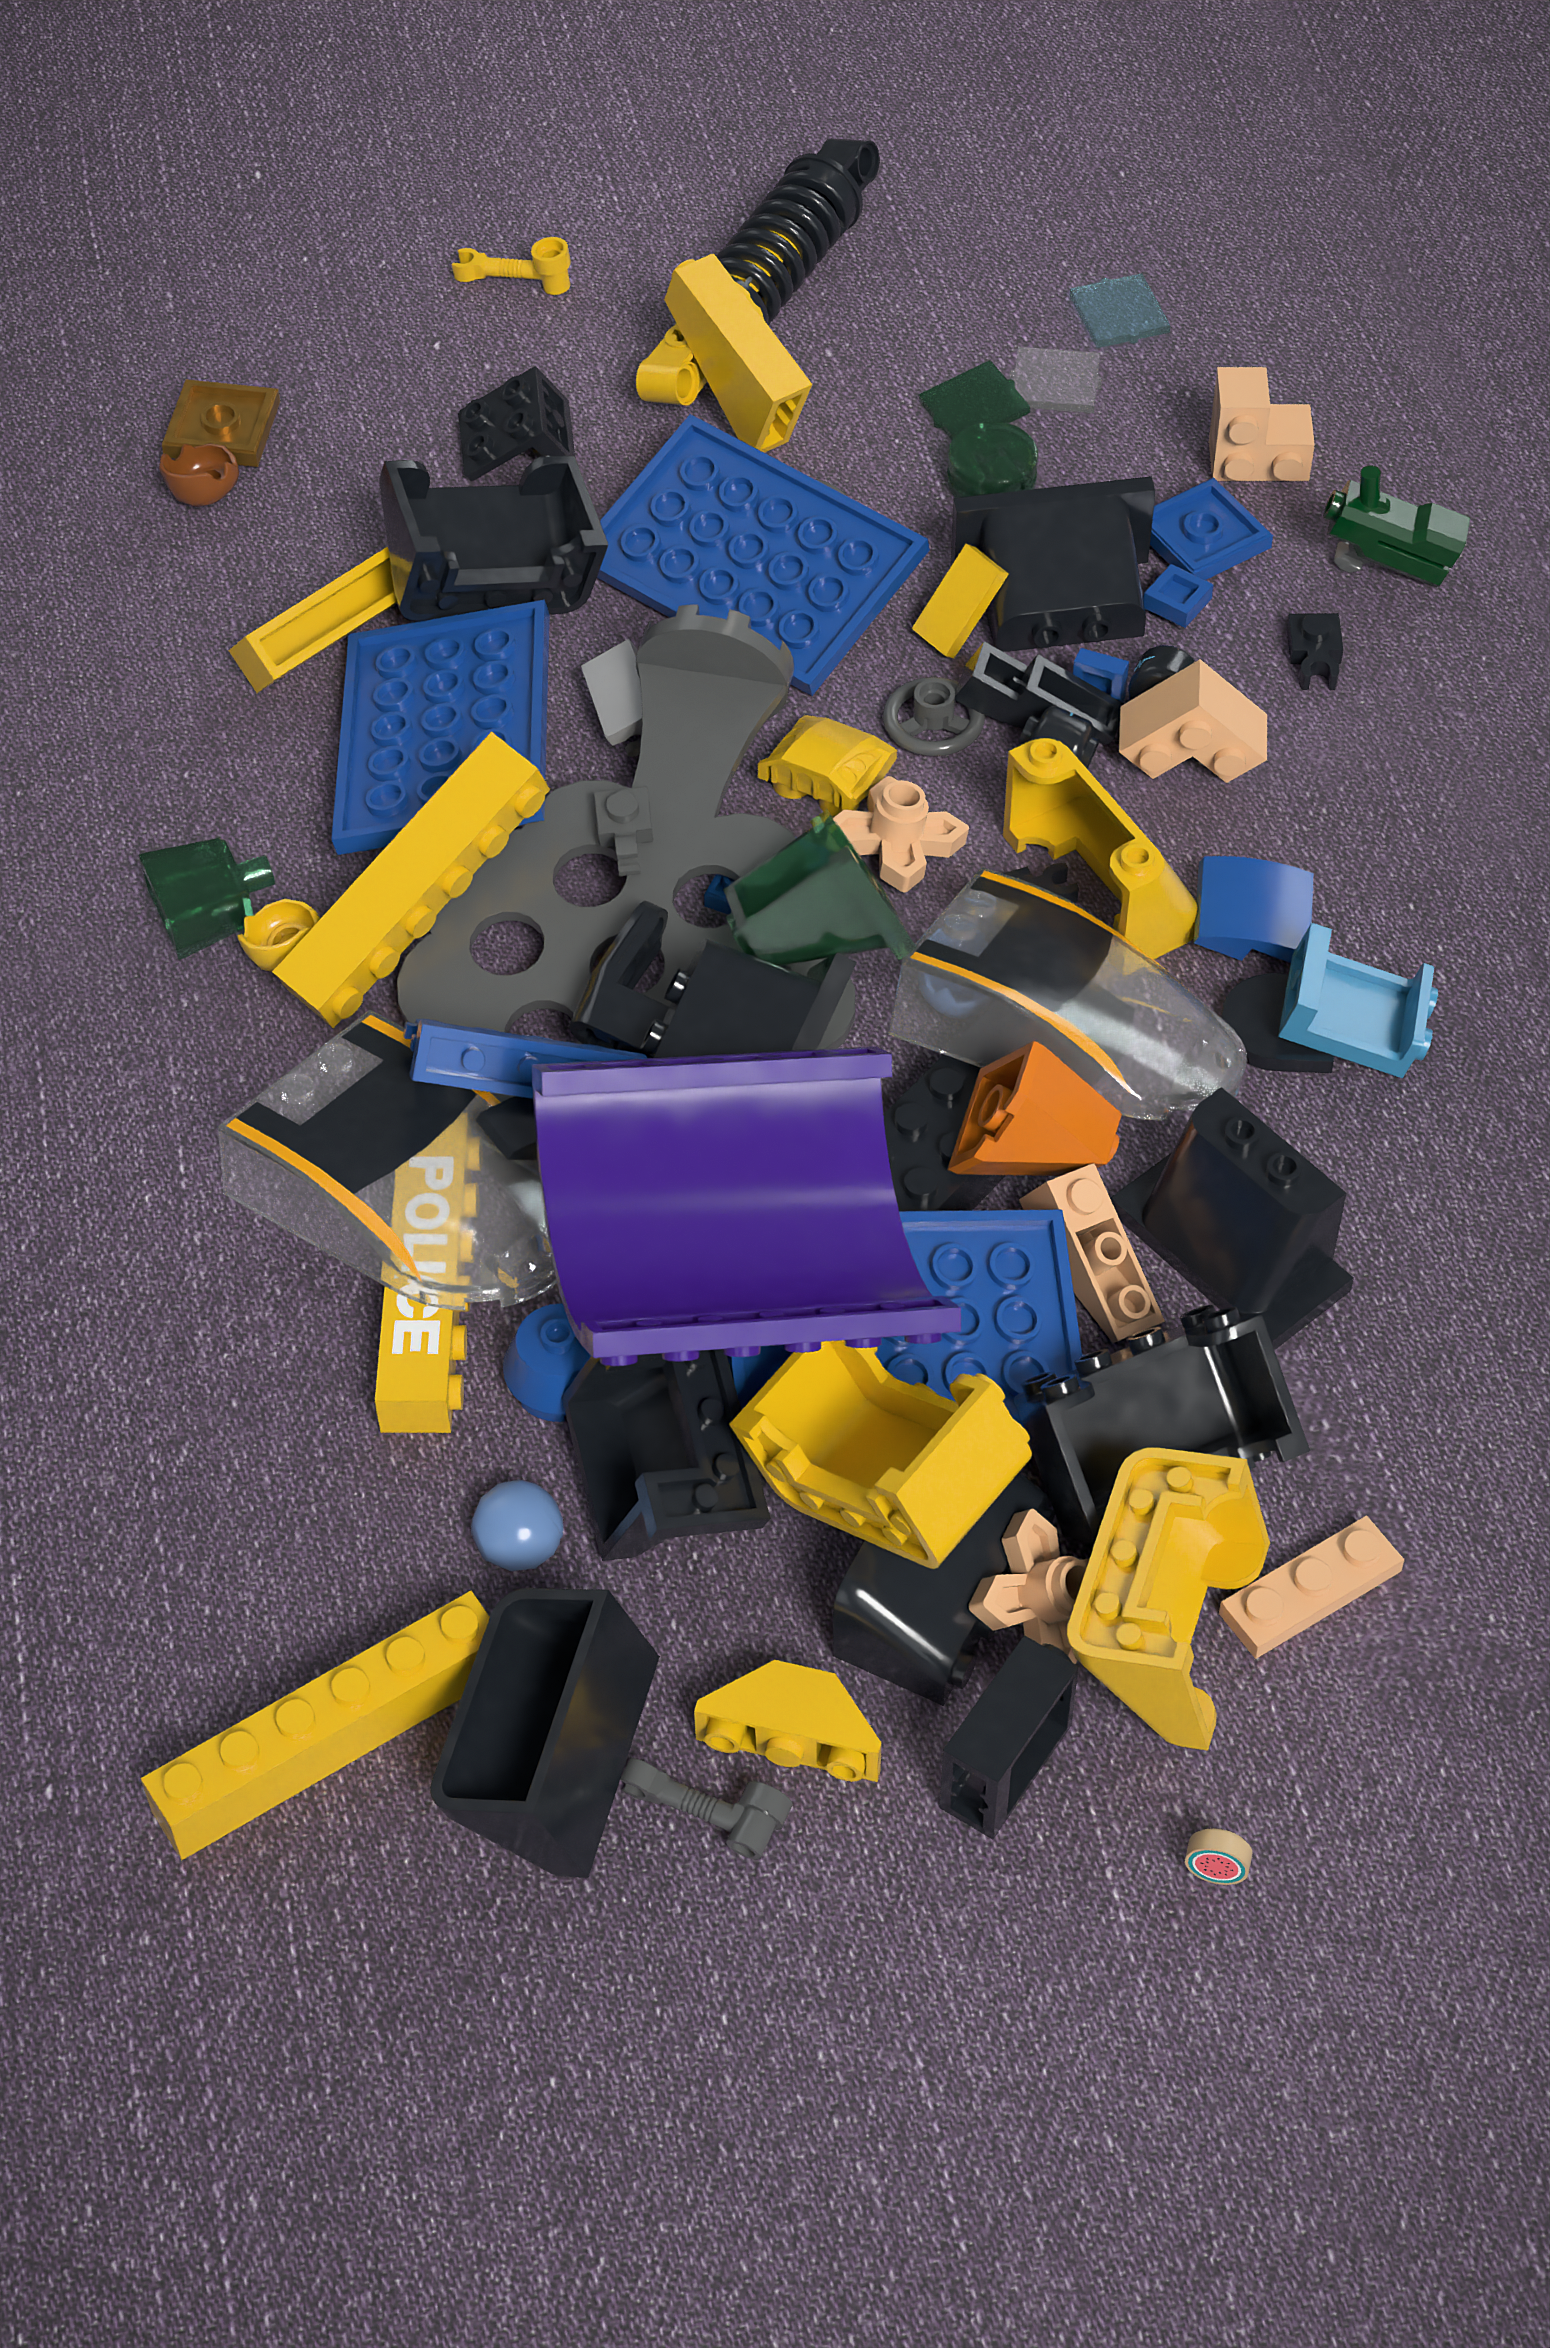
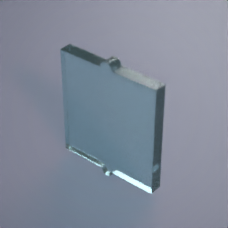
[1069,273,1170,348]

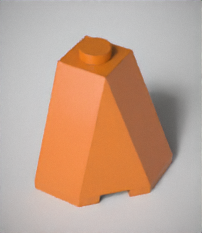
[948,1041,1122,1176]

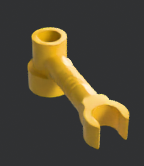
[451,237,571,295]

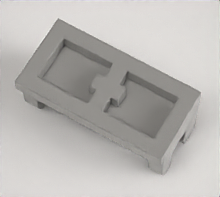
[581,639,643,757]

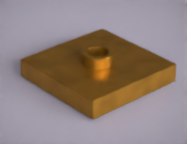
[162,379,280,467]

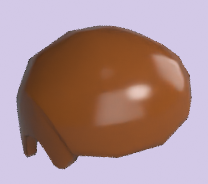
[159,443,239,507]

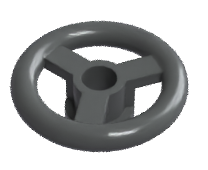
[883,677,985,756]

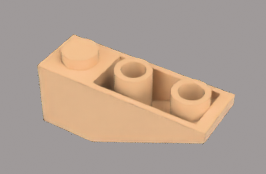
[1019,1163,1165,1343]

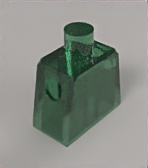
[138,838,275,960]

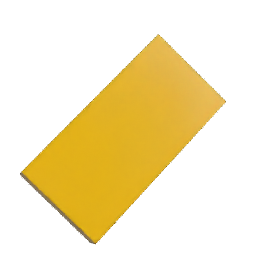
[911,544,1009,658]

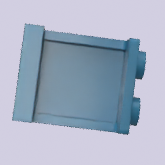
[1278,922,1438,1078]

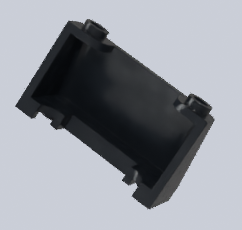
[379,456,609,621]

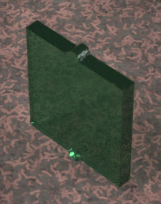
[918,360,1031,448]

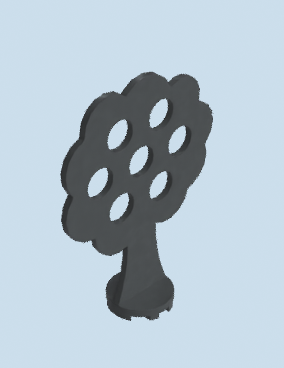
[397,604,856,1129]

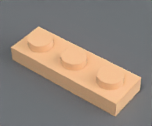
[1219,1515,1404,1659]

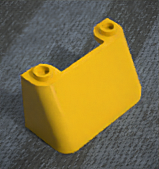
[1003,738,1197,975]
[1067,1448,1270,1751]

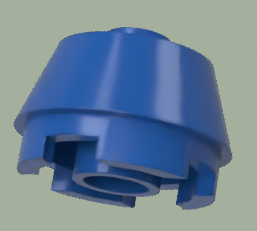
[503,1303,591,1422]

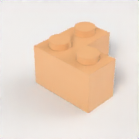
[1209,367,1315,481]
[1119,659,1267,783]

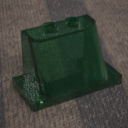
[723,809,917,966]

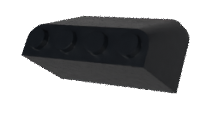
[833,1472,1055,1706]
[430,1588,660,1878]

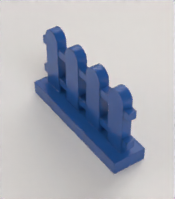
[403,1019,648,1098]

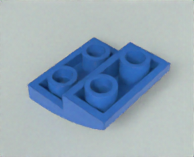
[1194,856,1314,963]

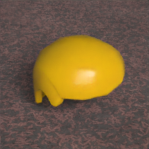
[237,899,321,972]

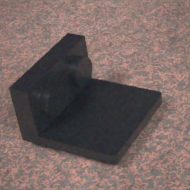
[458,366,576,481]

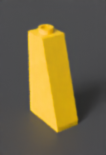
[664,253,812,453]

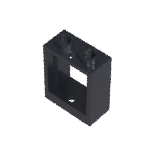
[939,1635,1079,1840]

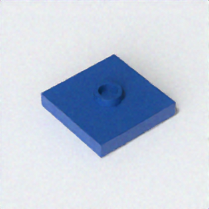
[1150,477,1273,580]

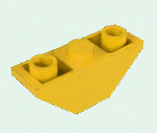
[694,1660,881,1782]

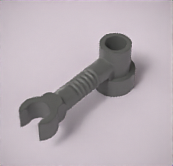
[620,1758,793,1860]

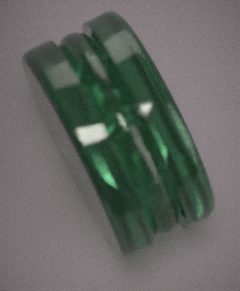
[947,421,1038,498]

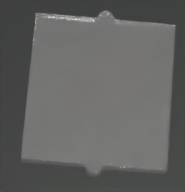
[1009,346,1102,413]

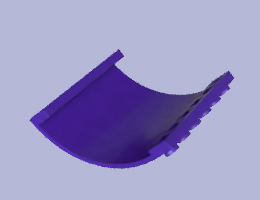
[532,1046,961,1366]

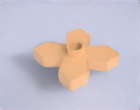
[824,776,969,892]
[969,1509,1090,1664]

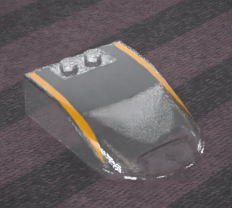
[888,867,1247,1121]
[217,1010,557,1311]

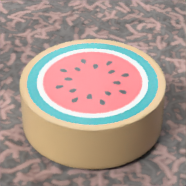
[1185,1829,1252,1885]

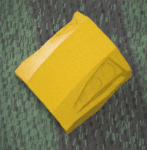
[758,715,897,816]

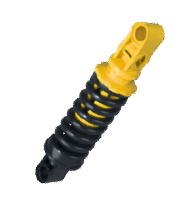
[636,138,880,406]

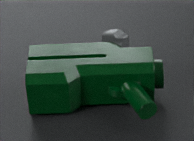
[1323,465,1470,588]

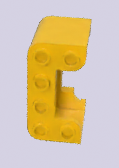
[729,1340,1032,1569]

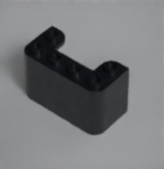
[1013,1305,1310,1544]

